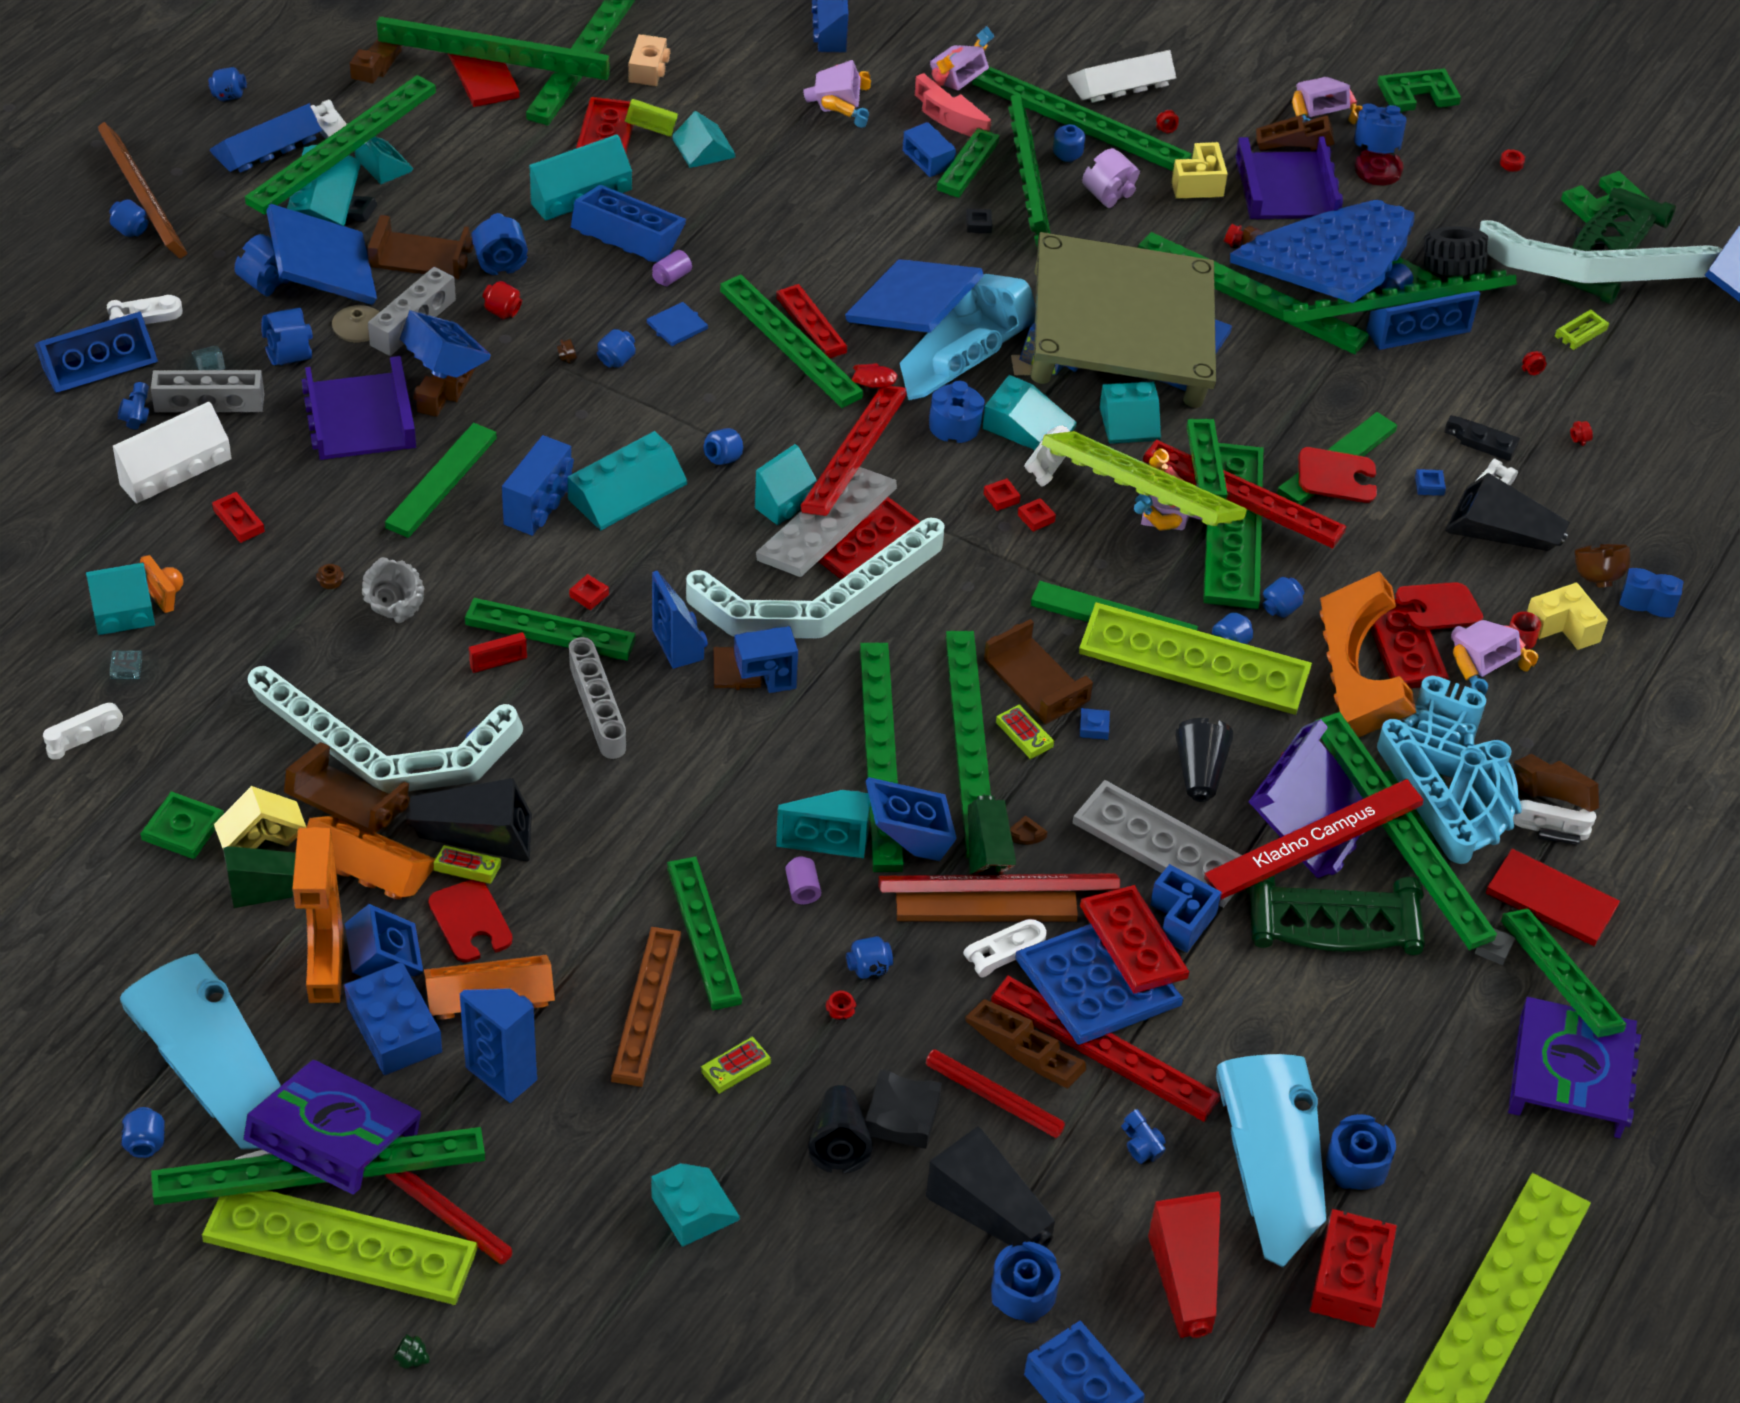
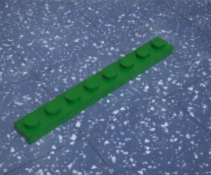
[720,274,863,408]

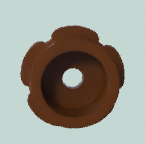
[557,339,577,364]
[316,564,344,589]

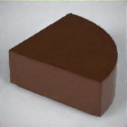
[1241,226,1264,246]
[1010,815,1048,845]

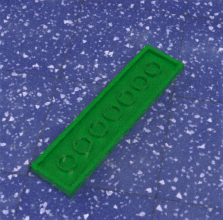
[1008,93,1051,249]
[1203,443,1264,609]

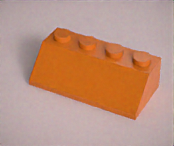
[306,816,435,900]
[424,955,555,1020]

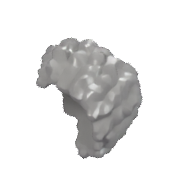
[362,557,424,624]

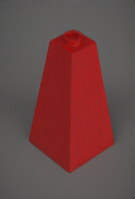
[1148,1191,1221,1338]

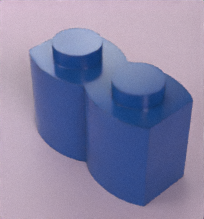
[1619,568,1683,617]

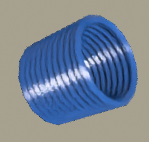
[1379,263,1413,292]

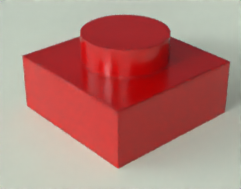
[983,478,1021,511]
[1018,498,1056,532]
[569,574,609,610]

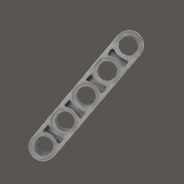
[569,637,626,759]

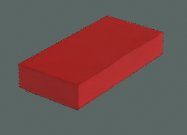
[469,632,527,673]

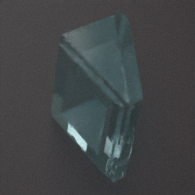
[191,345,225,370]

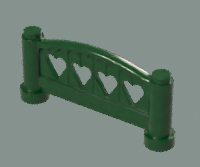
[1555,188,1676,305]
[1246,875,1425,955]

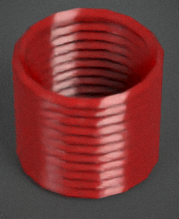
[1509,611,1541,650]

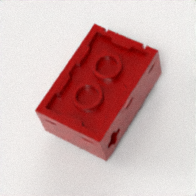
[1310,1209,1397,1328]

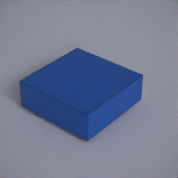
[1415,469,1446,496]

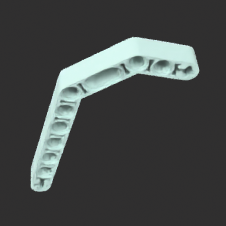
[1480,220,1722,283]
[686,518,944,638]
[248,666,523,794]

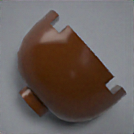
[1575,544,1630,587]

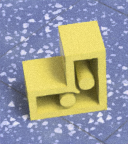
[1172,142,1227,199]
[1527,582,1608,650]
[214,786,306,851]

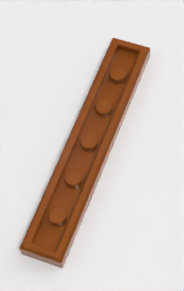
[896,891,1078,922]
[611,926,681,1087]

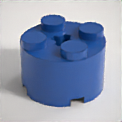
[1354,104,1407,153]
[471,213,528,275]
[235,234,290,297]
[261,308,313,365]
[929,381,985,443]
[1326,1115,1396,1190]
[991,1242,1060,1323]

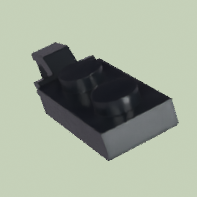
[1444,415,1520,461]

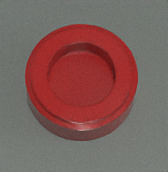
[1500,149,1525,172]

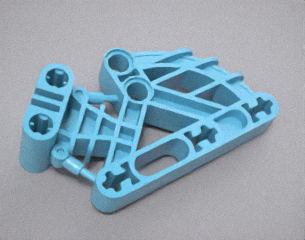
[1377,676,1522,864]

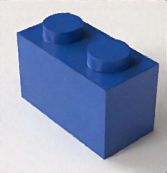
[902,122,956,177]

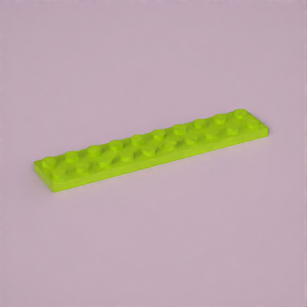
[1405,1173,1591,1403]

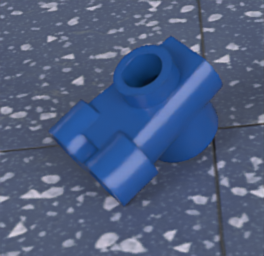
[117,382,149,429]
[1121,1109,1166,1164]

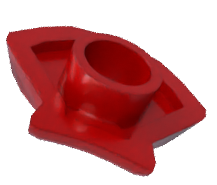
[851,363,898,388]

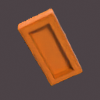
[140,555,184,613]

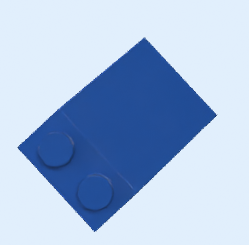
[652,571,708,669]
[866,777,957,861]

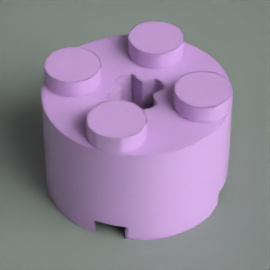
[1082,148,1140,208]

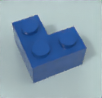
[734,626,798,693]
[1150,864,1221,953]

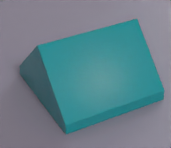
[672,111,735,168]
[355,136,413,184]

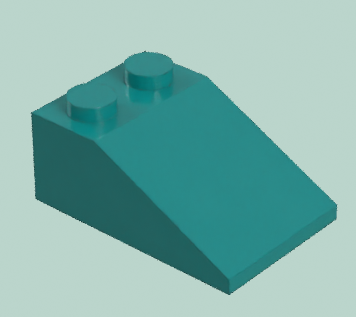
[983,375,1077,450]
[776,790,871,858]

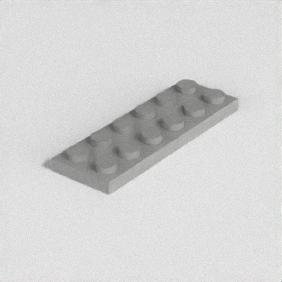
[756,467,897,577]
[1073,780,1242,908]

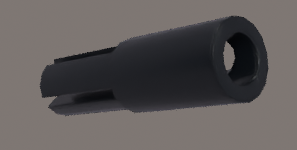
[1538,827,1580,845]

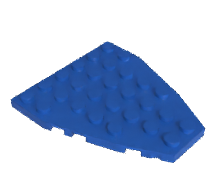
[1230,200,1414,303]

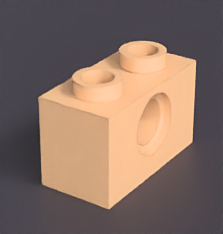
[629,34,670,86]

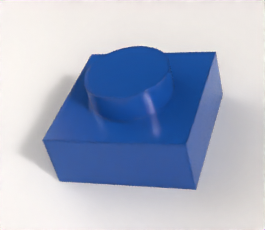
[1079,708,1110,740]

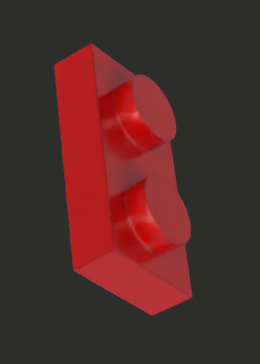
[212,492,265,543]

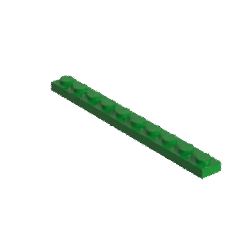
[526,0,635,126]
[376,16,610,80]
[972,66,1192,171]
[245,75,436,215]
[1138,232,1369,355]
[1283,269,1517,323]
[945,631,991,859]
[860,643,903,872]
[1315,712,1497,950]
[151,1127,485,1205]

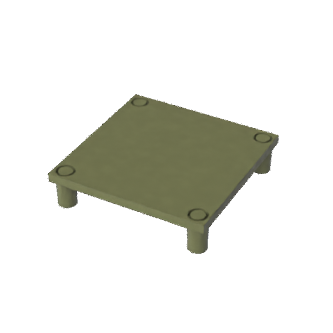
[1030,232,1216,408]

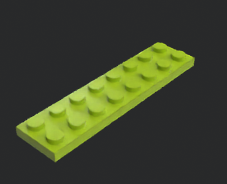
[1041,431,1247,526]
[1079,602,1312,715]
[202,1190,477,1305]

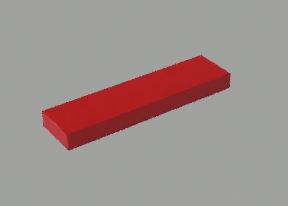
[776,284,847,359]

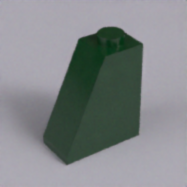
[968,795,1016,875]
[223,846,296,908]

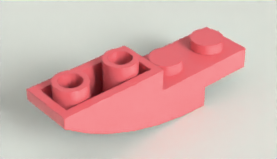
[915,73,991,137]

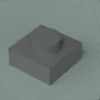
[1475,928,1515,965]

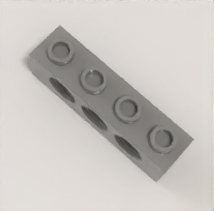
[368,267,456,356]
[151,370,264,412]

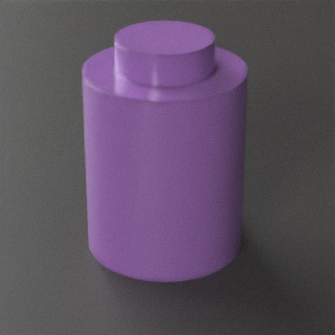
[652,250,692,286]
[785,856,821,904]

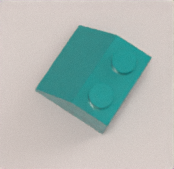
[1099,382,1161,444]
[755,444,817,525]
[86,562,155,635]
[651,1163,740,1247]

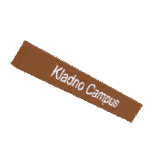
[98,122,188,259]

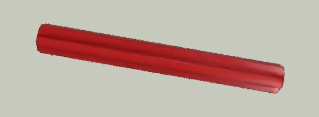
[926,1049,1065,1138]
[385,1171,512,1264]

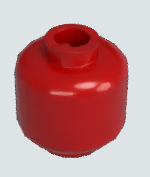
[482,281,522,319]

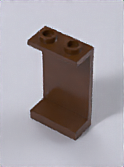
[368,215,474,279]
[984,619,1093,725]
[284,742,410,835]

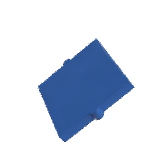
[647,302,708,346]

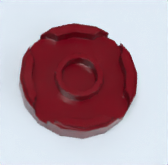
[1355,150,1404,186]

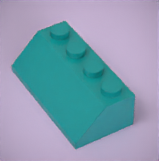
[529,134,632,221]
[287,145,361,226]
[568,431,687,531]

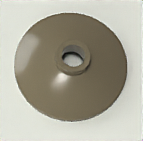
[332,305,379,342]

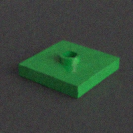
[140,791,224,859]

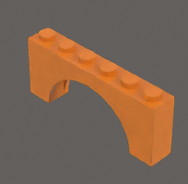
[1320,571,1417,738]
[293,827,345,1003]

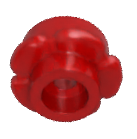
[1156,110,1179,133]
[1224,224,1243,248]
[1522,351,1546,375]
[1570,421,1593,446]
[826,991,856,1020]

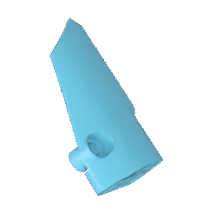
[900,274,1036,400]
[120,954,281,1149]
[1216,1054,1326,1267]

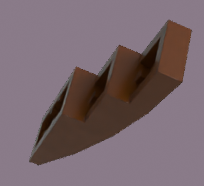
[965,999,1086,1089]

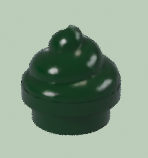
[393,1334,430,1369]

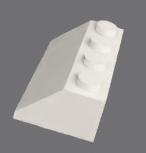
[1067,50,1176,103]
[113,402,231,504]

